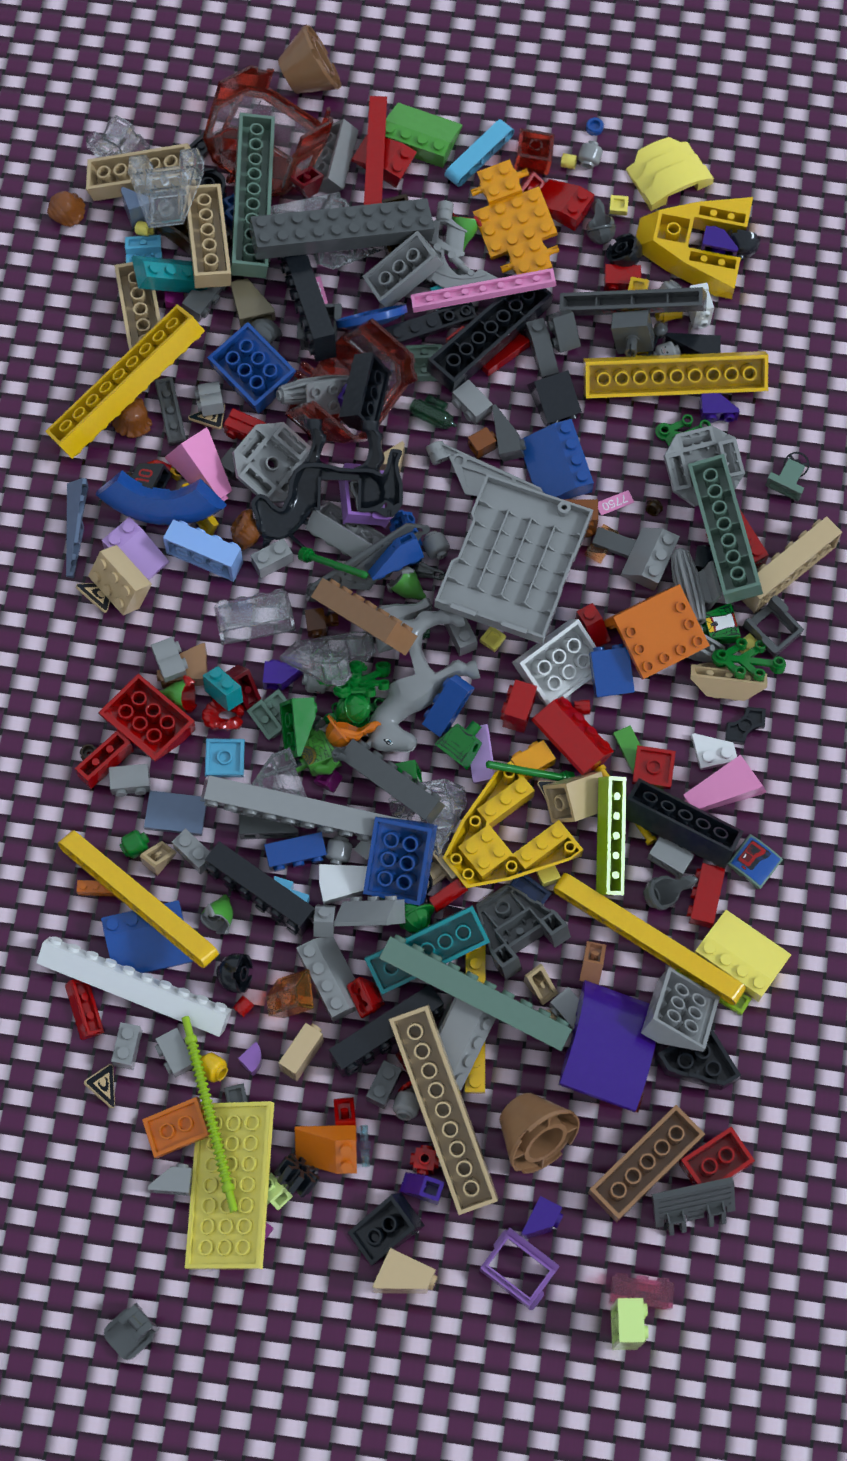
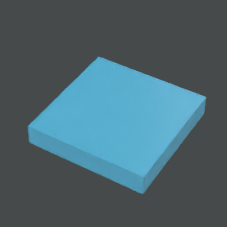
[205,739,245,777]

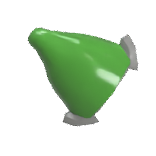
[387,566,426,600]
[200,894,233,935]

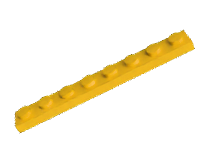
[465,944,486,1094]

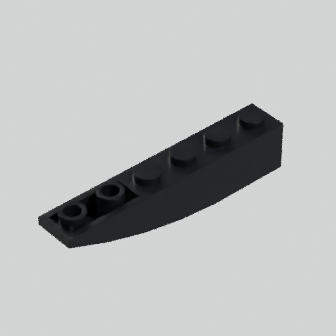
[367,302,477,354]

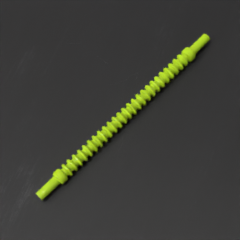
[181,1016,238,1213]

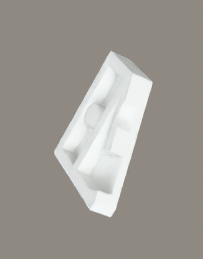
[691,733,737,770]

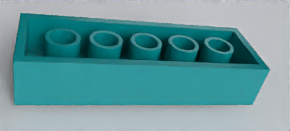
[364,905,490,995]

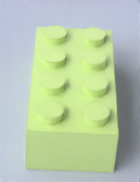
[611,1298,649,1350]

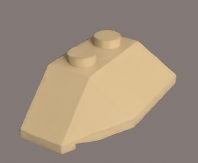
[690,662,767,701]

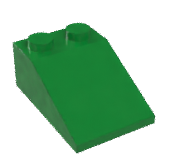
[280,697,317,761]

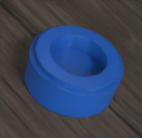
[586,117,604,136]

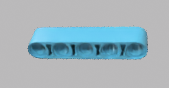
[444,119,514,187]

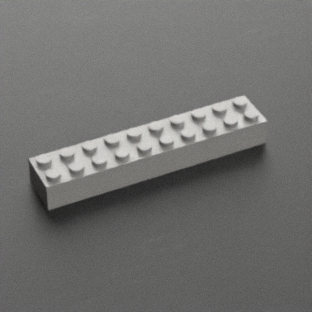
[200,775,400,842]

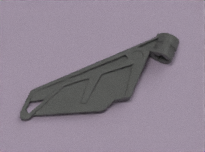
[306,523,430,602]

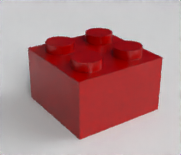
[500,679,537,733]

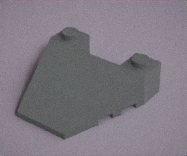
[476,884,571,980]

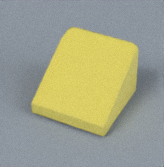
[536,865,561,887]

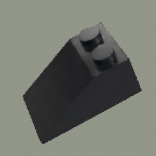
[348,1192,425,1266]

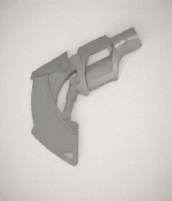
[427,200,497,289]

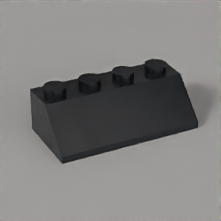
[339,352,391,432]

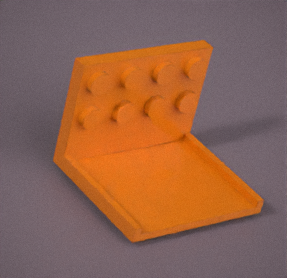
[603,584,710,680]

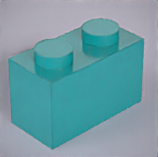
[203,666,243,711]

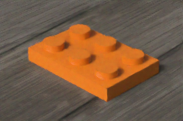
[142,1097,211,1158]

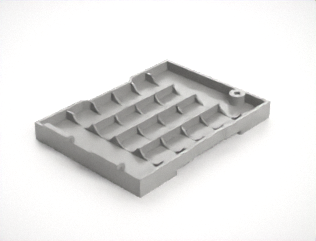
[434,474,593,645]

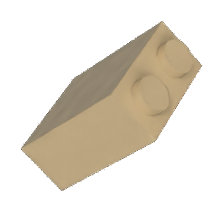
[278,1023,324,1082]

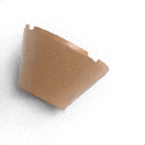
[278,24,341,94]
[500,1093,580,1174]

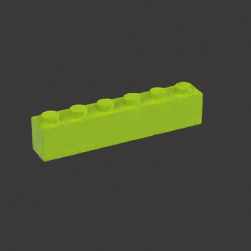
[596,776,626,896]

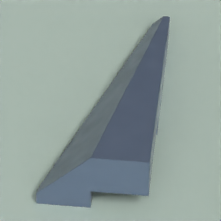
[66,478,89,578]

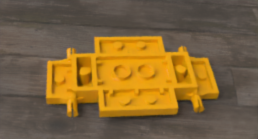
[470,159,560,275]

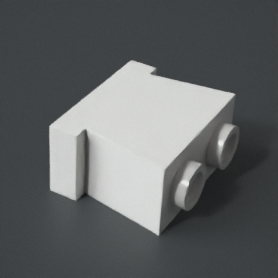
[689,283,714,329]

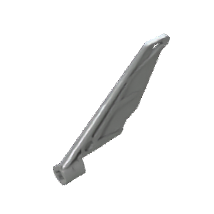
[426,441,543,497]

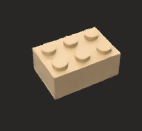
[88,545,152,615]

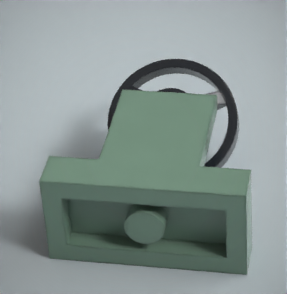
[765,452,810,501]

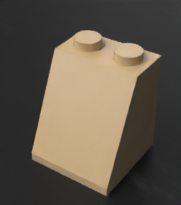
[543,771,603,823]
[372,1248,438,1294]

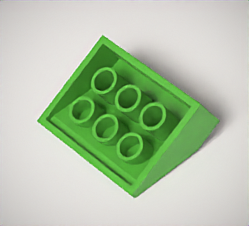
[385,102,463,168]

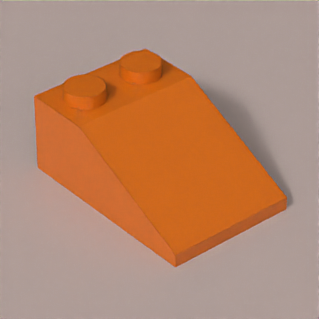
[295,1125,357,1174]

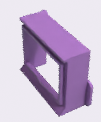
[339,463,392,528]
[479,1228,560,1310]

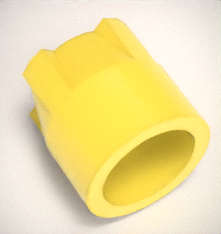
[561,153,577,170]
[135,221,154,236]

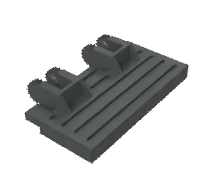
[652,1177,736,1236]

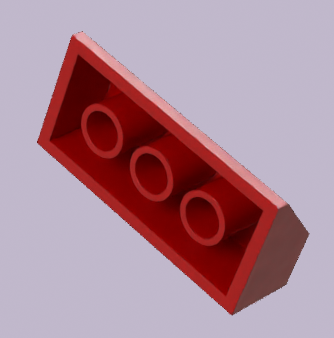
[531,696,614,775]

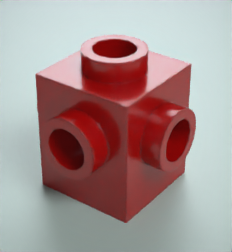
[410,1145,439,1176]

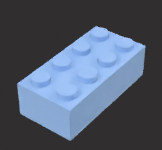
[163,519,243,582]

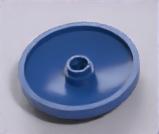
[335,304,408,332]

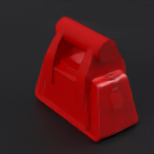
[347,977,385,1018]

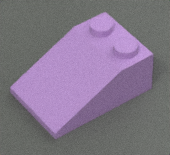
[102,517,169,580]

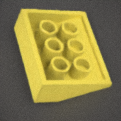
[695,910,792,1002]

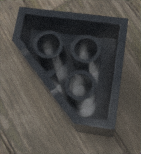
[655,1027,741,1090]

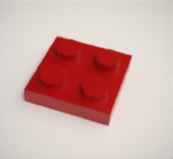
[632,745,676,790]

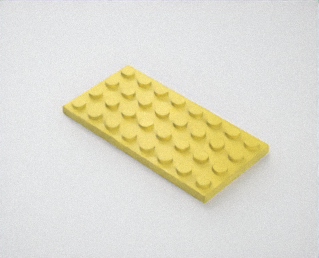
[185,1101,274,1269]

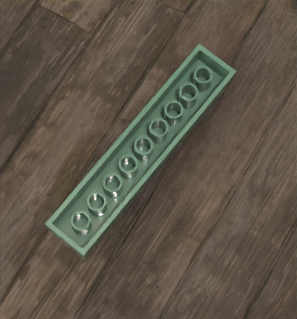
[230,112,275,279]
[379,934,572,1051]

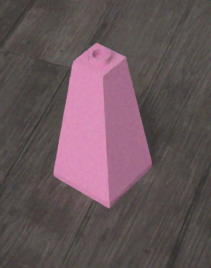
[165,427,232,501]
[683,755,766,811]

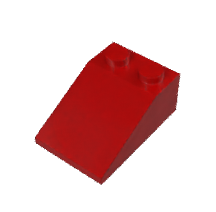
[351,133,417,188]
[541,179,595,231]

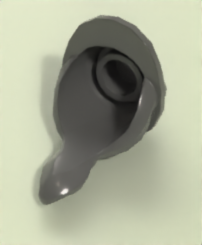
[586,198,616,244]
[643,875,698,910]

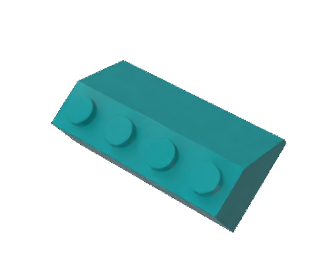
[132,256,208,293]

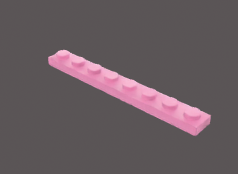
[411,268,556,313]

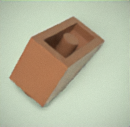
[579,941,606,985]

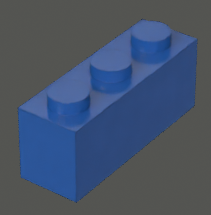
[422,675,475,737]
[264,832,327,872]

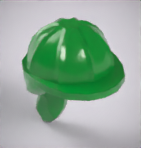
[322,693,372,725]
[380,898,435,934]

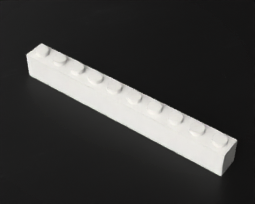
[37,936,232,1037]

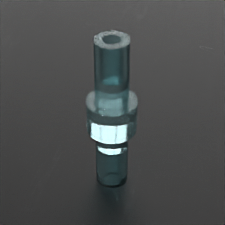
[359,1125,371,1167]

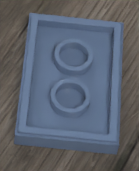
[144,791,207,836]

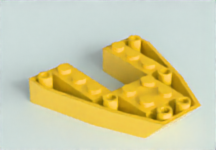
[636,197,753,299]
[443,761,584,888]

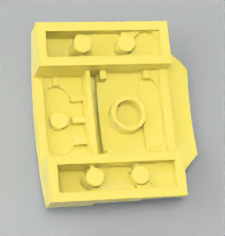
[626,137,714,211]

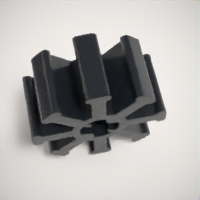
[274,1153,320,1197]

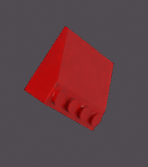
[98,673,195,762]

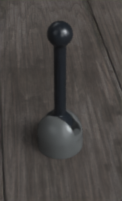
[646,323,668,356]

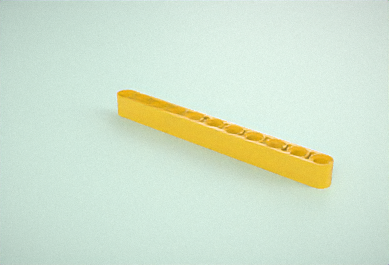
[58,830,219,968]
[553,873,746,1005]

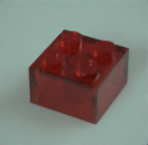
[514,128,555,175]

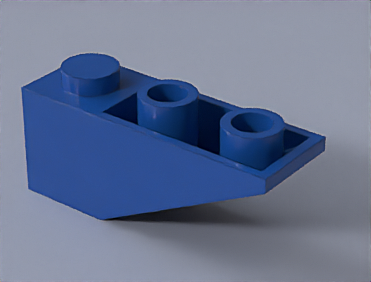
[368,531,424,581]

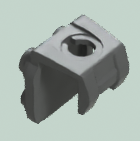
[104,1303,159,1360]

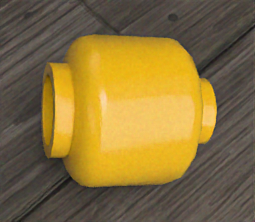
[200,1052,228,1083]

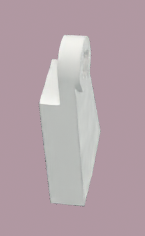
[319,864,367,905]

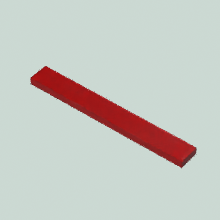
[364,96,387,205]

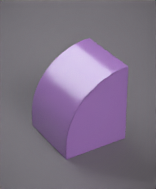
[238,1042,262,1076]

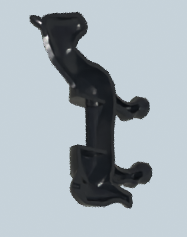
[251,419,403,548]

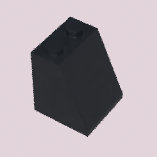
[527,370,582,425]

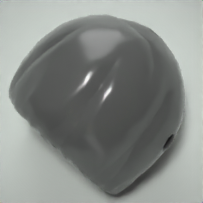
[251,319,283,344]

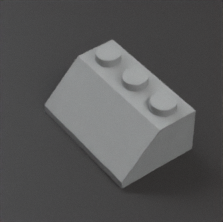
[620,527,680,591]
[334,896,405,926]

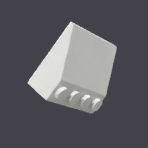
[512,619,596,706]

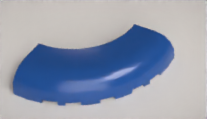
[95,470,227,526]

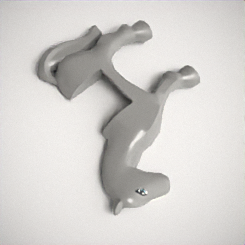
[365,597,480,752]

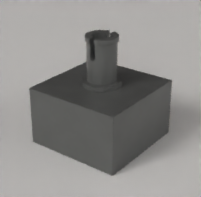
[611,310,655,357]

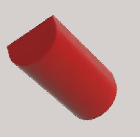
[427,878,468,913]

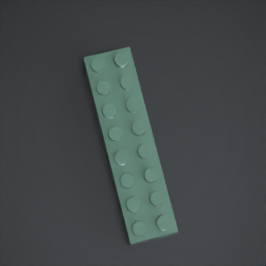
[688,454,763,604]

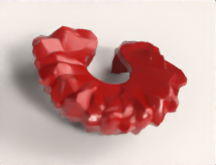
[201,699,244,731]

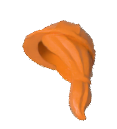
[326,715,381,747]

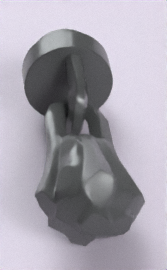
[415,562,445,580]

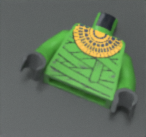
[292,715,346,776]

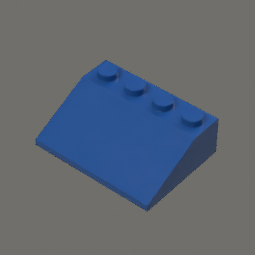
[207,322,296,414]
[523,419,594,499]
[363,817,438,906]
[101,900,193,973]

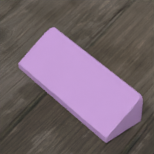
[470,724,495,785]

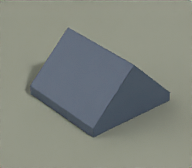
[121,187,157,229]

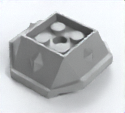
[232,422,311,503]
[663,425,745,507]

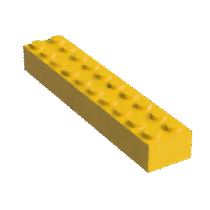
[45,304,205,459]
[583,351,768,398]

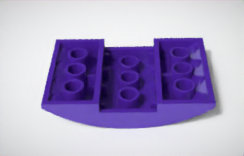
[558,980,656,1112]

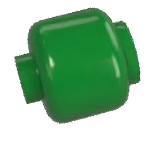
[119,830,150,859]

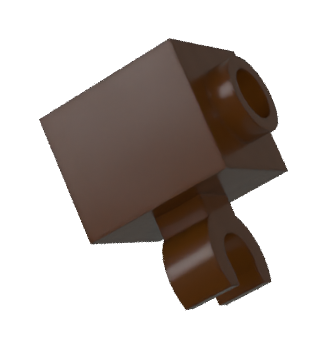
[305,608,339,639]

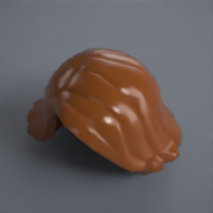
[47,191,86,227]
[112,397,152,438]
[230,509,260,551]

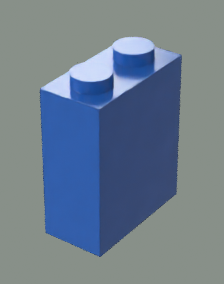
[589,644,635,698]

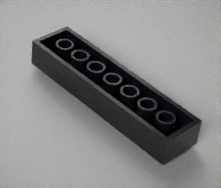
[277,254,337,362]
[426,288,553,392]

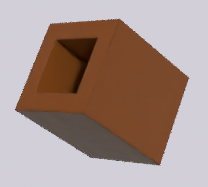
[467,427,497,459]

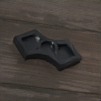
[725,707,766,745]

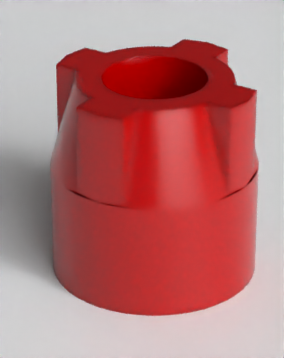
[574,700,590,715]
[233,995,255,1017]

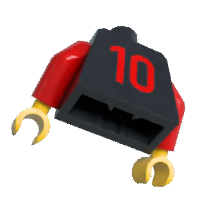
[126,459,181,489]

